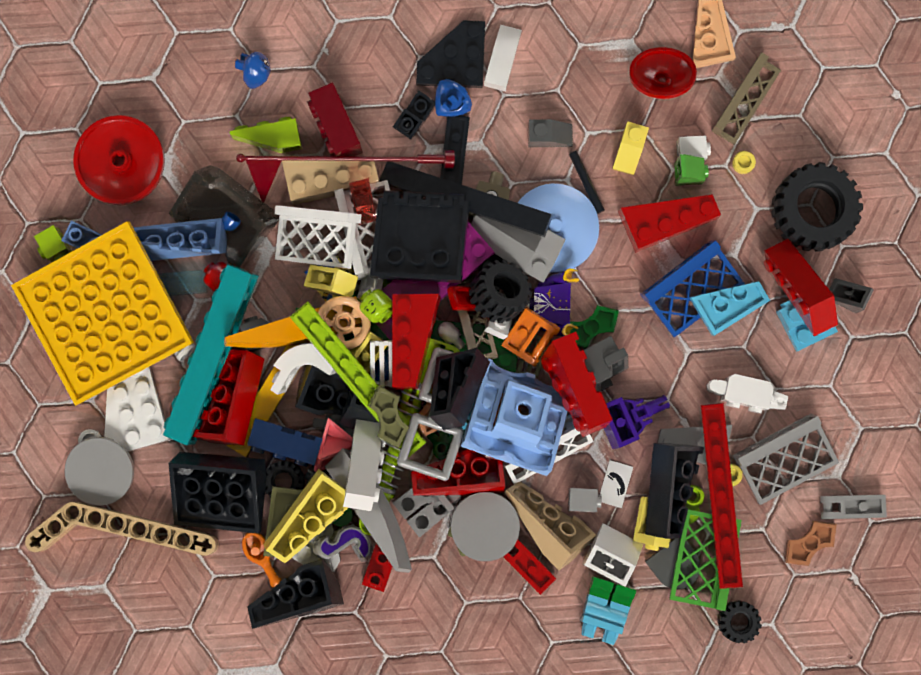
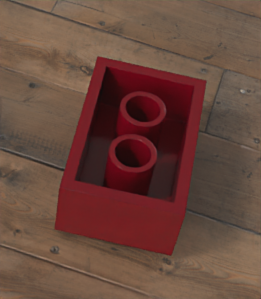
[307,82,363,156]

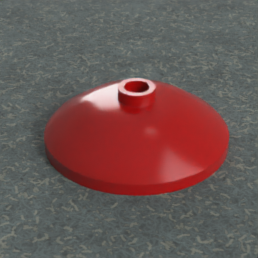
[629,47,697,99]

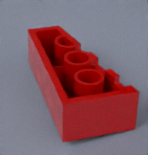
[618,194,721,253]
[763,239,838,336]
[392,294,441,389]
[541,332,613,437]

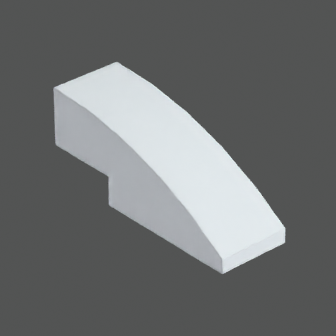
[484,25,522,92]

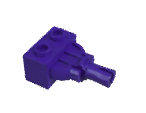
[603,395,670,449]

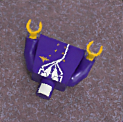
[522,268,579,336]

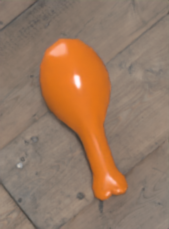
[242,532,282,588]

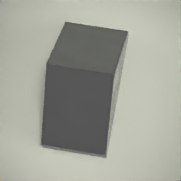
[829,278,874,313]

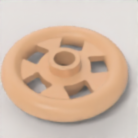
[318,296,371,350]

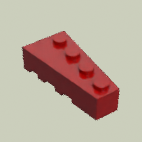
[193,350,265,446]

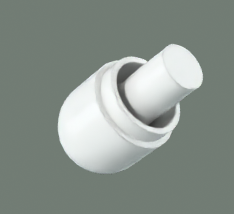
[438,322,465,350]

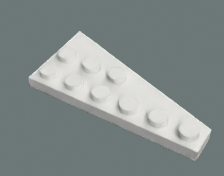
[104,367,170,452]

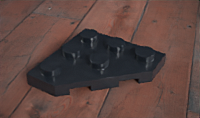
[416,20,485,88]

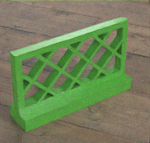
[669,509,742,611]

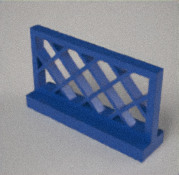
[640,240,745,338]

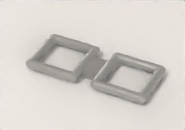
[397,347,473,481]

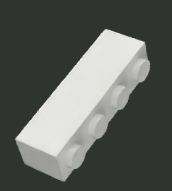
[343,419,386,511]

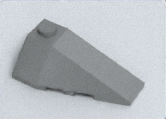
[471,215,566,282]

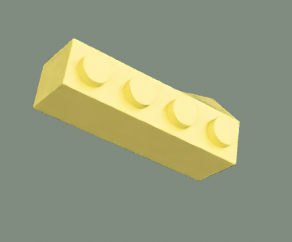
[264,469,348,563]

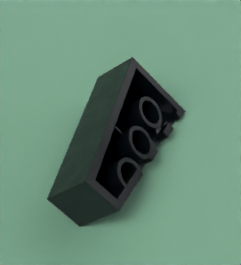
[645,443,704,539]

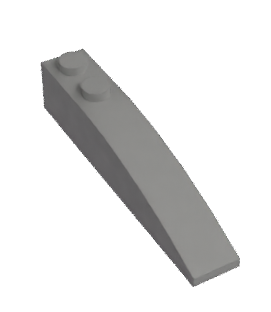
[325,448,412,573]

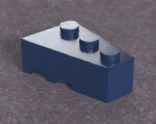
[247,418,323,467]

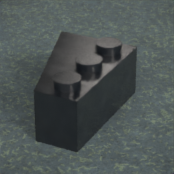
[430,348,490,430]

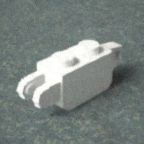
[706,374,788,414]

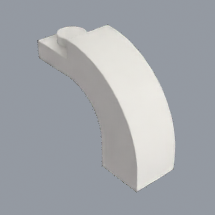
[270,342,336,395]

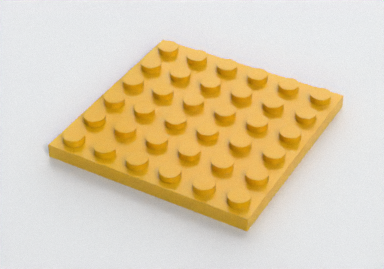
[11,221,194,406]

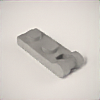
[820,495,887,519]

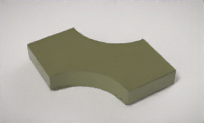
[367,385,409,448]

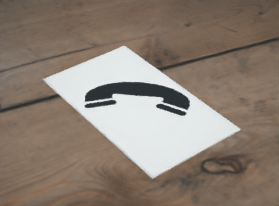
[600,460,633,508]

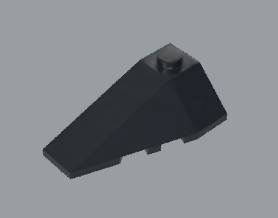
[295,365,350,415]
[247,559,344,629]

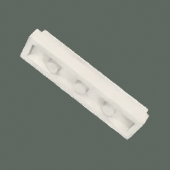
[502,415,593,485]

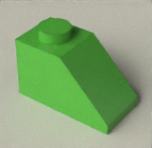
[674,154,709,186]

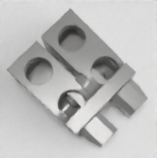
[393,488,462,538]

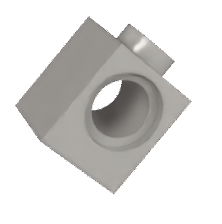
[568,488,602,512]

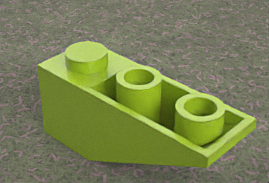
[229,117,303,153]

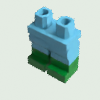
[580,576,637,645]

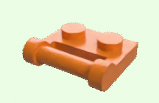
[501,307,561,366]

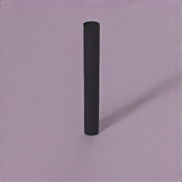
[569,151,605,214]

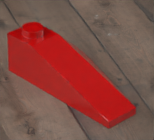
[411,449,505,496]

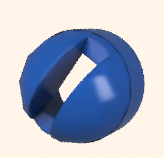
[222,211,241,231]

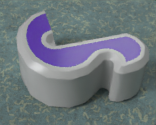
[313,525,372,562]

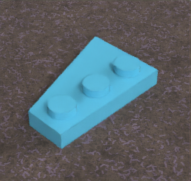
[689,281,770,336]

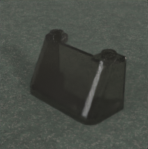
[169,165,279,268]

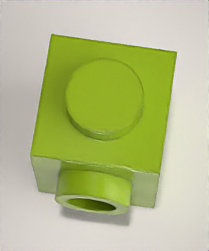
[34,225,72,262]

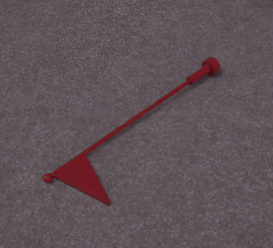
[236,150,455,203]

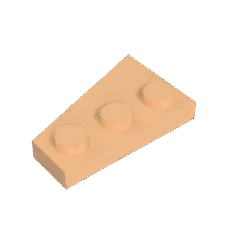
[692,0,736,68]

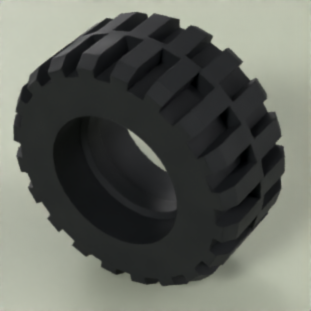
[771,162,863,252]

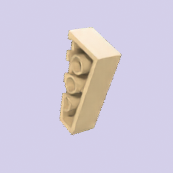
[282,161,379,205]

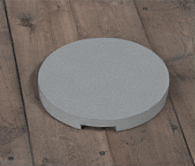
[65,437,134,505]
[451,492,520,561]

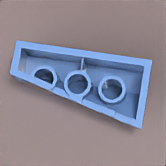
[133,218,227,261]

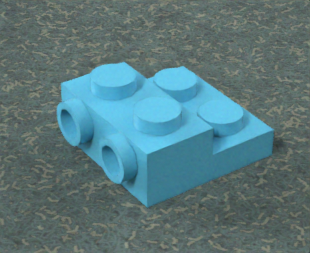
[776,300,838,352]

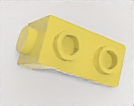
[633,496,670,551]

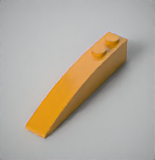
[224,296,362,348]

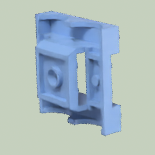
[461,359,567,476]

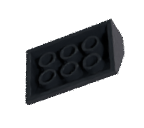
[168,452,266,534]

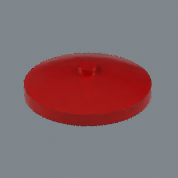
[73,115,165,205]

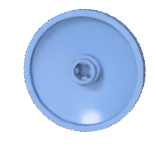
[518,183,599,273]

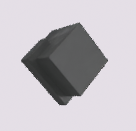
[584,336,629,392]

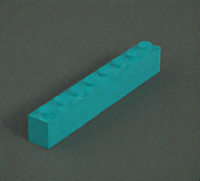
[163,265,259,445]

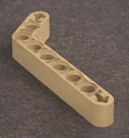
[25,502,219,556]

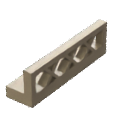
[712,52,781,145]
[457,274,498,359]

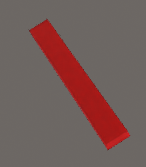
[701,403,743,589]

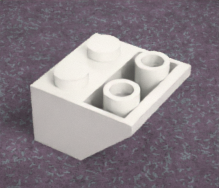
[582,523,644,587]

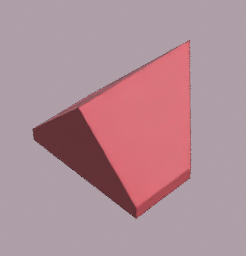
[314,418,353,472]

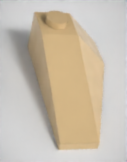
[505,482,597,570]

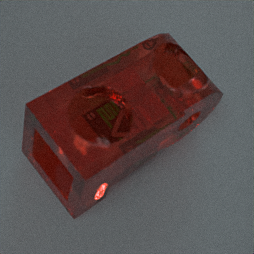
[349,178,377,225]

